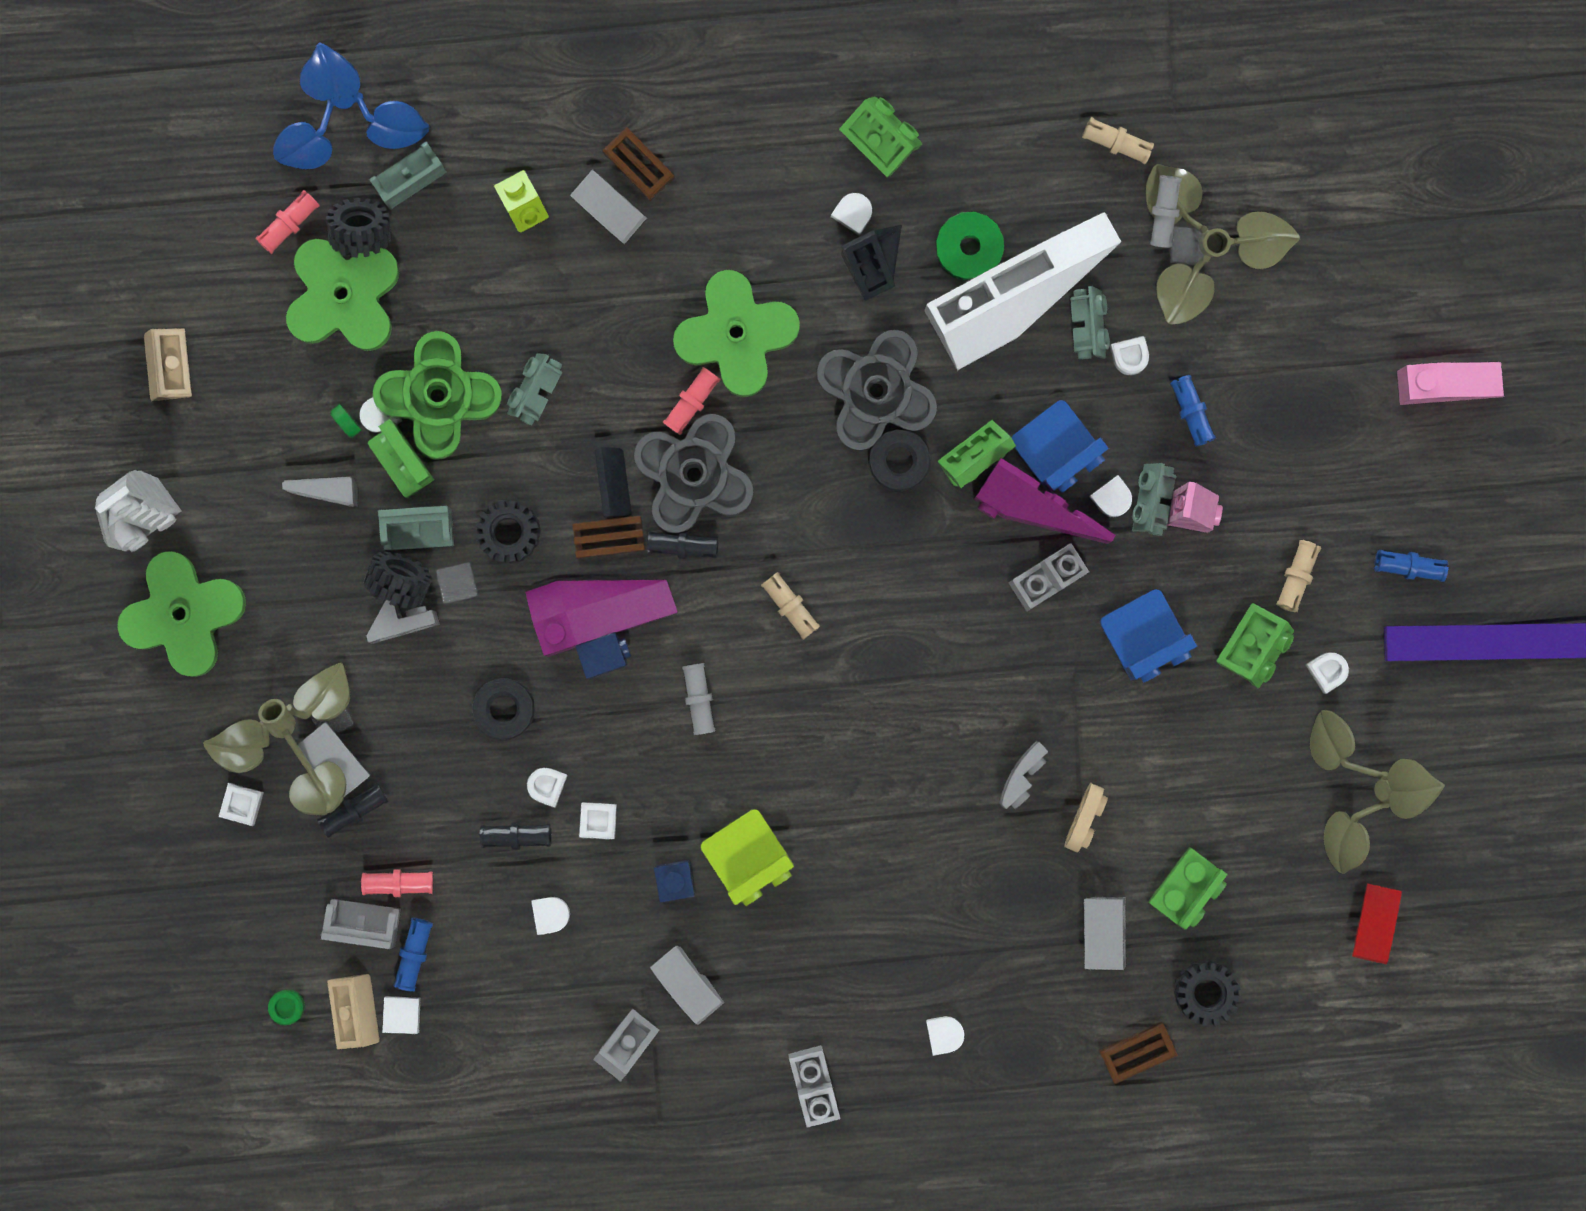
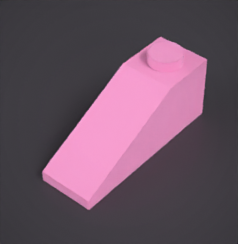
[1397,362,1504,405]
[1167,482,1223,533]

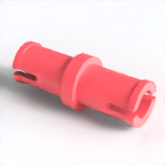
[255,190,320,254]
[663,367,721,435]
[361,869,433,897]

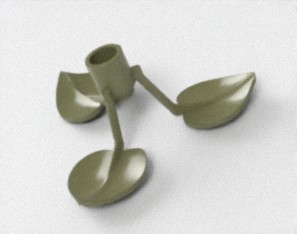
[1146,164,1300,324]
[203,663,350,815]
[1310,710,1445,874]

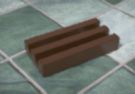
[602,127,675,201]
[572,516,645,559]
[1099,1022,1178,1084]

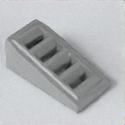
[282,477,358,507]

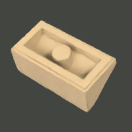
[144,329,192,401]
[327,974,379,1049]

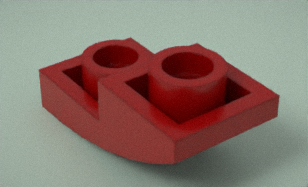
[1352,883,1402,965]

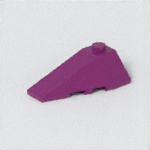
[974,458,1116,544]
[525,580,678,657]

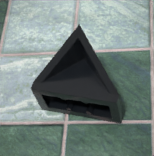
[841,225,902,301]

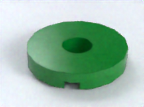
[936,212,1004,280]

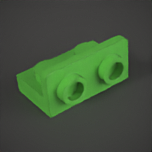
[839,96,922,177]
[368,419,434,498]
[937,420,1016,488]
[1216,603,1294,688]
[1148,847,1227,930]

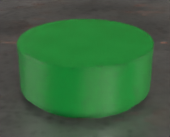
[330,404,362,438]
[268,989,305,1025]

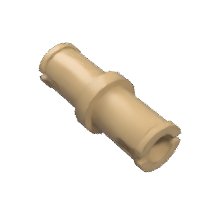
[1082,117,1154,164]
[1276,540,1321,612]
[761,572,820,639]

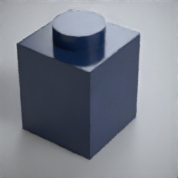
[575,632,631,679]
[654,860,696,903]

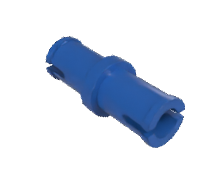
[1170,375,1216,447]
[1374,549,1449,582]
[393,918,433,991]

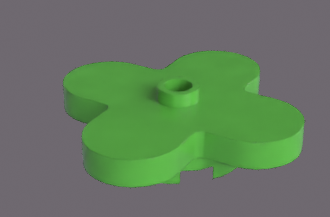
[286,239,400,351]
[673,270,800,397]
[373,331,502,459]
[118,552,246,677]

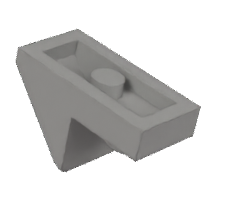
[366,600,440,644]
[593,1009,659,1082]

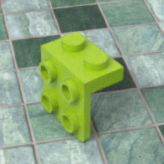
[701,809,794,906]

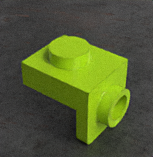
[494,170,549,232]

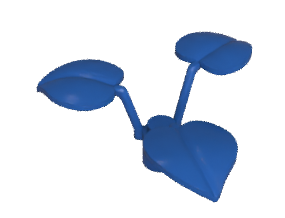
[273,43,430,169]

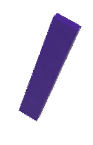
[1384,623,1586,661]

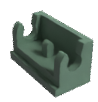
[369,141,447,210]
[378,506,454,551]

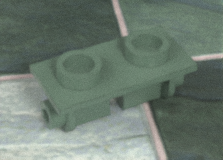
[1070,286,1110,359]
[507,353,563,426]
[1132,463,1176,536]

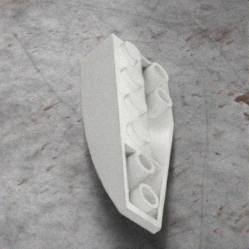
[925,212,1121,371]
[95,470,181,552]

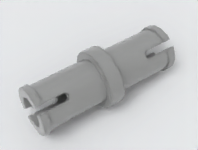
[1150,175,1182,248]
[682,663,715,735]

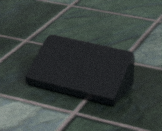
[595,447,632,519]

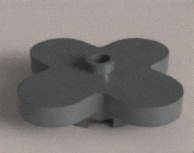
[817,330,937,450]
[634,414,753,534]

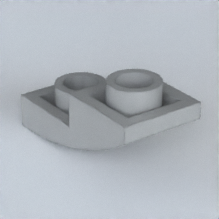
[570,169,647,244]
[1008,543,1089,611]
[999,741,1048,809]
[650,946,724,1025]
[788,1045,840,1128]

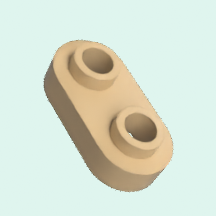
[1064,783,1108,852]

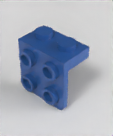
[1011,400,1109,493]
[1100,589,1197,683]

